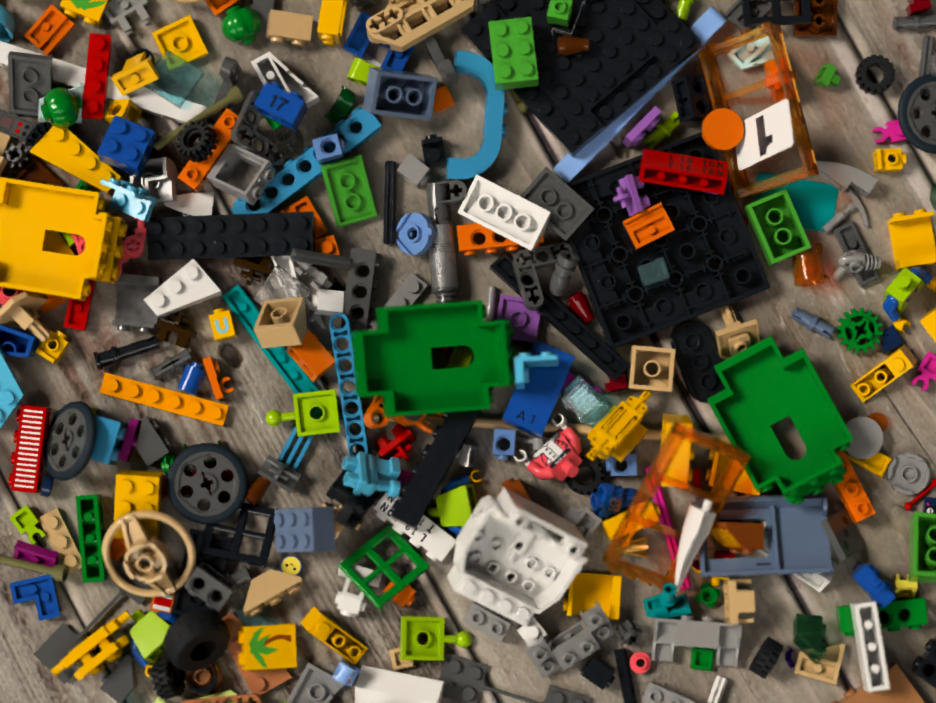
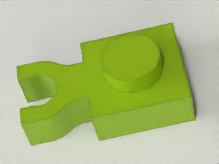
[9,505,47,545]

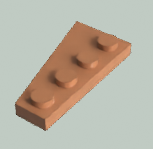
[222,612,293,696]

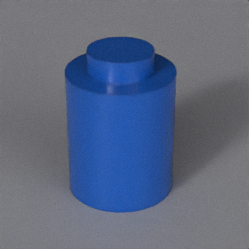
[177,362,207,396]

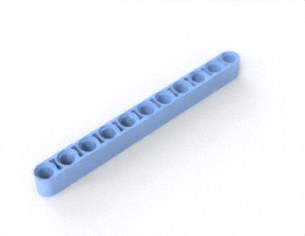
[553,6,728,183]

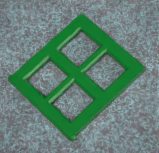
[338,524,430,610]

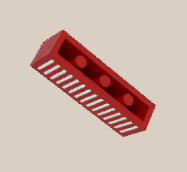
[8,405,51,493]

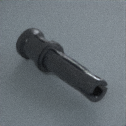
[93,335,160,371]

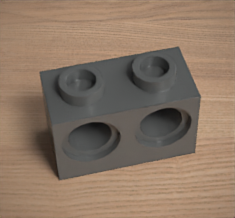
[184,561,239,611]

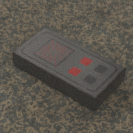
[0,109,38,142]

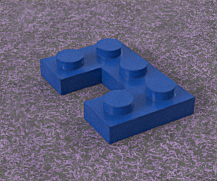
[343,11,417,71]

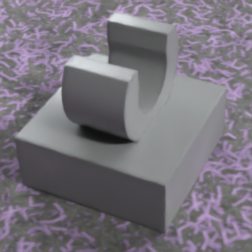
[455,444,478,468]

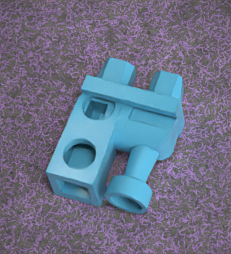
[342,451,401,498]

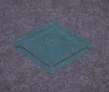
[145,50,204,108]

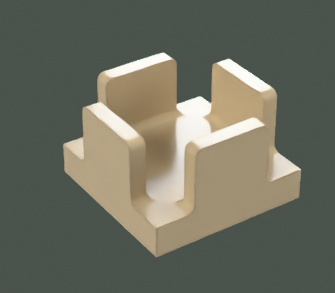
[722,578,755,624]

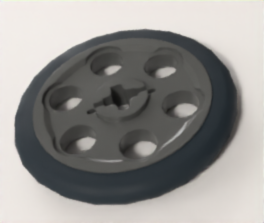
[897,73,936,154]
[44,401,97,481]
[166,443,248,524]

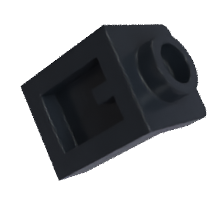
[421,134,447,168]

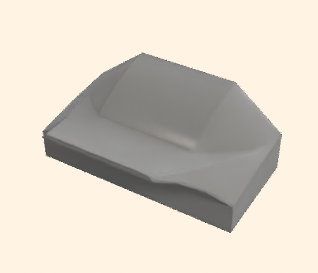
[563,507,602,541]

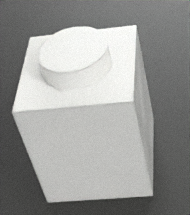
[311,289,344,316]
[517,616,547,647]

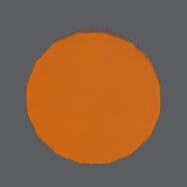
[701,108,744,151]

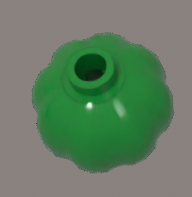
[222,4,261,45]
[40,87,83,128]

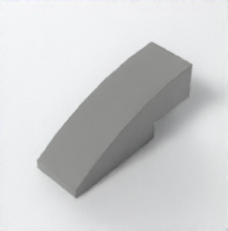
[808,161,878,197]

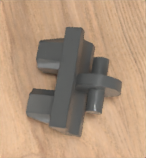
[258,455,302,494]

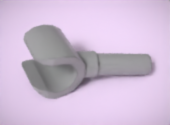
[515,436,545,450]

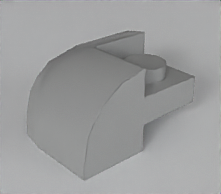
[130,157,179,205]

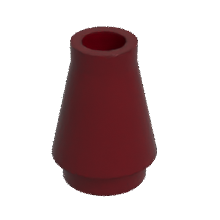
[567,290,595,324]

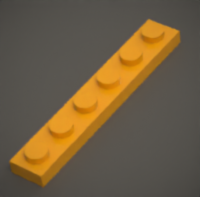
[99,372,229,426]

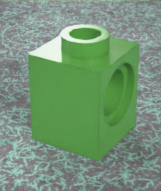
[546,0,573,28]

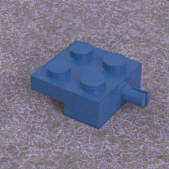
[851,563,896,609]

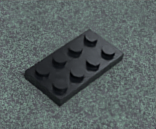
[171,528,233,615]

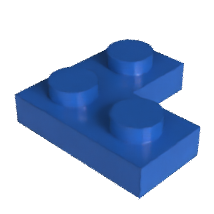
[9,575,62,621]

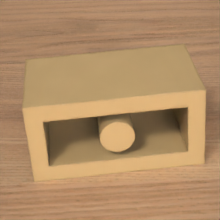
[266,9,313,47]

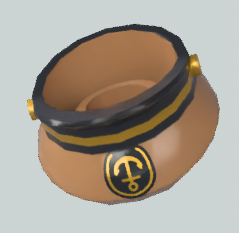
[184,662,222,696]

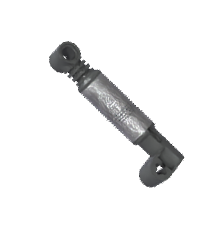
[426,180,469,303]

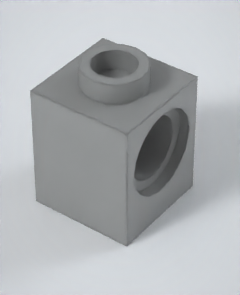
[397,153,431,188]

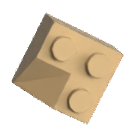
[253,297,307,348]
[627,345,676,392]

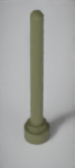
[154,85,245,150]
[0,555,69,583]

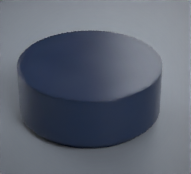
[41,475,54,497]

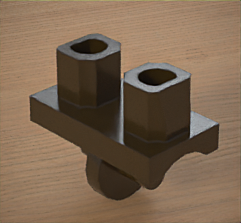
[233,256,274,286]
[156,311,197,348]

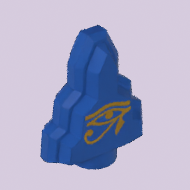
[590,483,642,518]

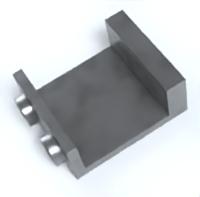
[111,274,162,333]

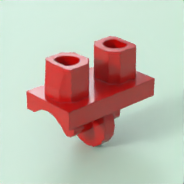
[376,424,416,461]

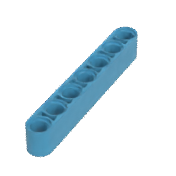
[329,312,369,457]

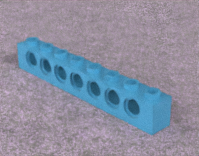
[231,106,382,214]

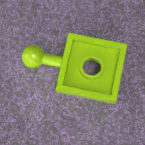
[265,389,341,437]
[400,616,472,661]

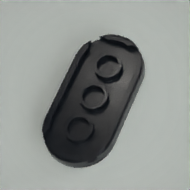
[670,320,725,403]

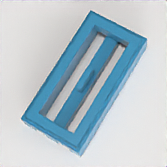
[277,427,314,471]

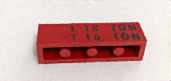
[638,148,728,195]

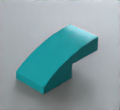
[643,593,692,618]

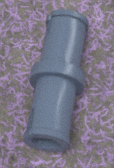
[790,307,834,339]

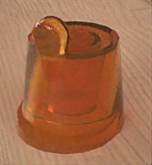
[792,243,831,287]

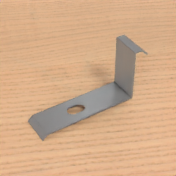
[551,1,585,37]

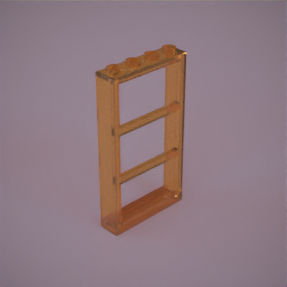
[698,22,819,199]
[602,422,751,590]

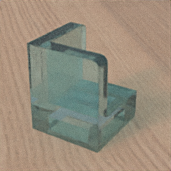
[637,257,670,287]

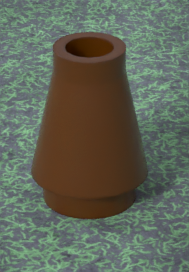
[557,35,589,56]
[245,476,271,505]

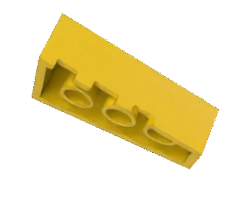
[29,126,124,196]

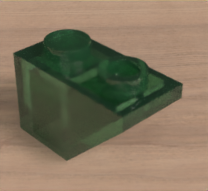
[793,614,826,664]

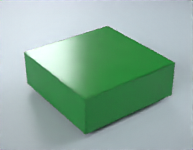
[690,647,714,671]

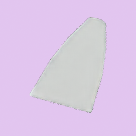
[164,192,214,216]

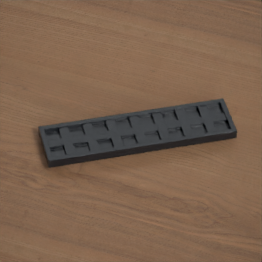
[146,212,315,260]

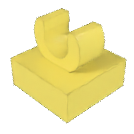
[892,574,918,598]

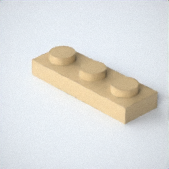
[38,508,82,575]

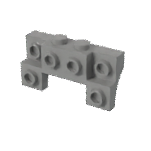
[524,601,616,679]
[651,615,742,667]

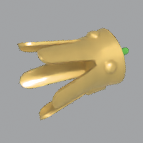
[617,536,649,559]

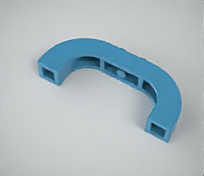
[445,51,508,181]

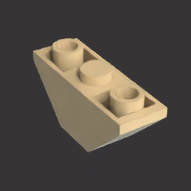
[243,569,302,617]

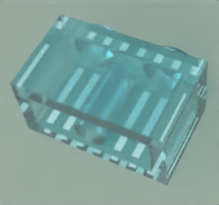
[561,376,610,428]

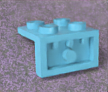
[100,177,157,222]
[514,352,559,389]

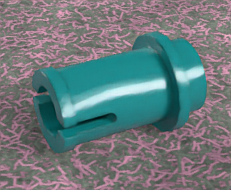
[659,583,676,607]

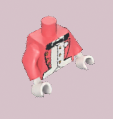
[514,413,582,481]

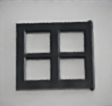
[742,0,812,28]
[199,498,278,569]

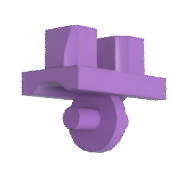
[613,174,651,217]

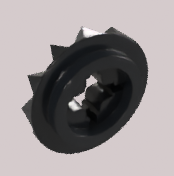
[25,121,53,150]

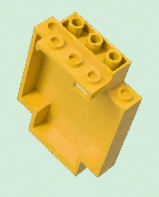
[0,177,127,301]

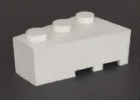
[251,52,320,108]
[144,259,222,319]

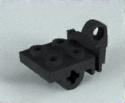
[326,470,381,532]

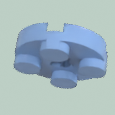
[396,212,437,255]

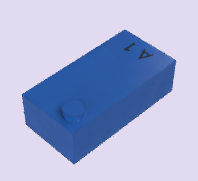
[502,340,575,439]

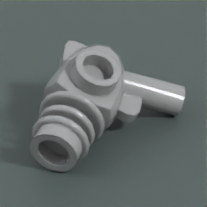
[832,250,881,280]

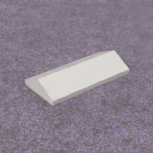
[457,174,551,251]
[355,665,445,703]

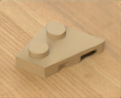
[793,644,845,685]

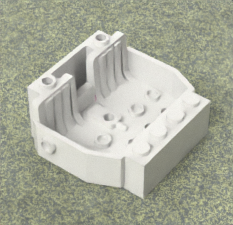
[447,487,589,627]

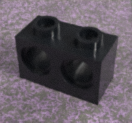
[671,75,712,123]
[911,637,936,688]

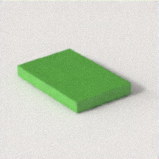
[320,154,378,228]

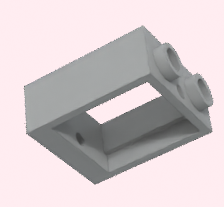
[207,143,276,206]

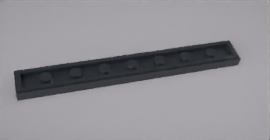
[489,252,630,382]

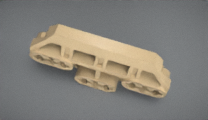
[366,0,476,52]

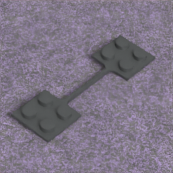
[34,558,154,684]
[439,653,591,703]

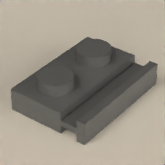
[724,0,772,36]

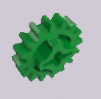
[835,308,883,354]

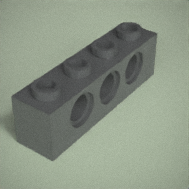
[341,248,381,332]

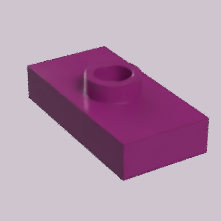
[118,418,142,462]
[14,540,59,567]

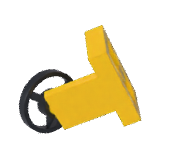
[111,49,160,96]

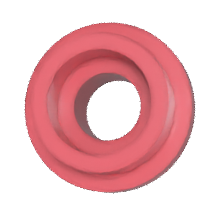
[629,652,651,673]

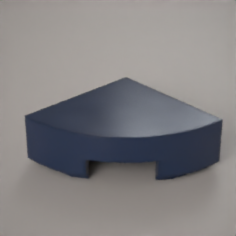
[881,325,903,354]

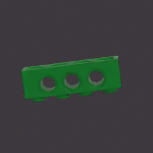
[75,494,109,583]
[835,597,928,636]

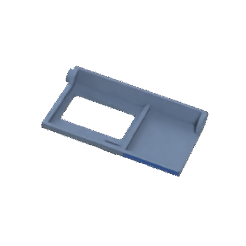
[692,493,833,577]

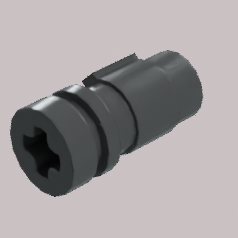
[548,250,579,296]

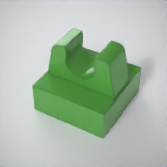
[813,63,842,88]

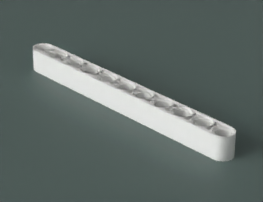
[0,41,208,124]

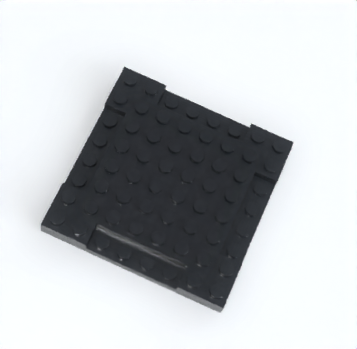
[461,0,701,157]
[566,132,771,349]

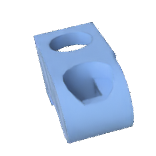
[332,658,361,686]

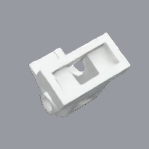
[335,560,382,617]

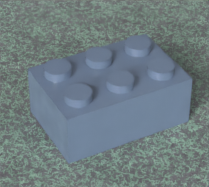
[363,67,438,121]
[274,506,335,553]

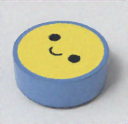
[280,555,302,576]

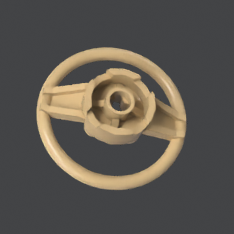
[101,510,196,598]

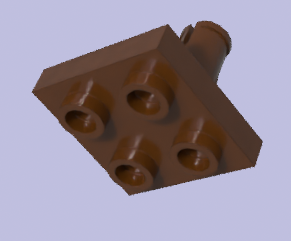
[793,0,837,38]

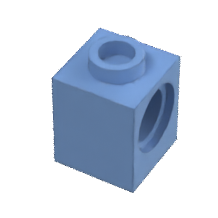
[312,133,346,163]
[492,429,516,460]
[605,454,637,476]

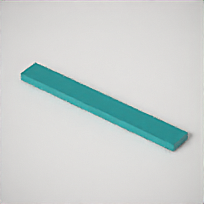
[222,284,342,421]

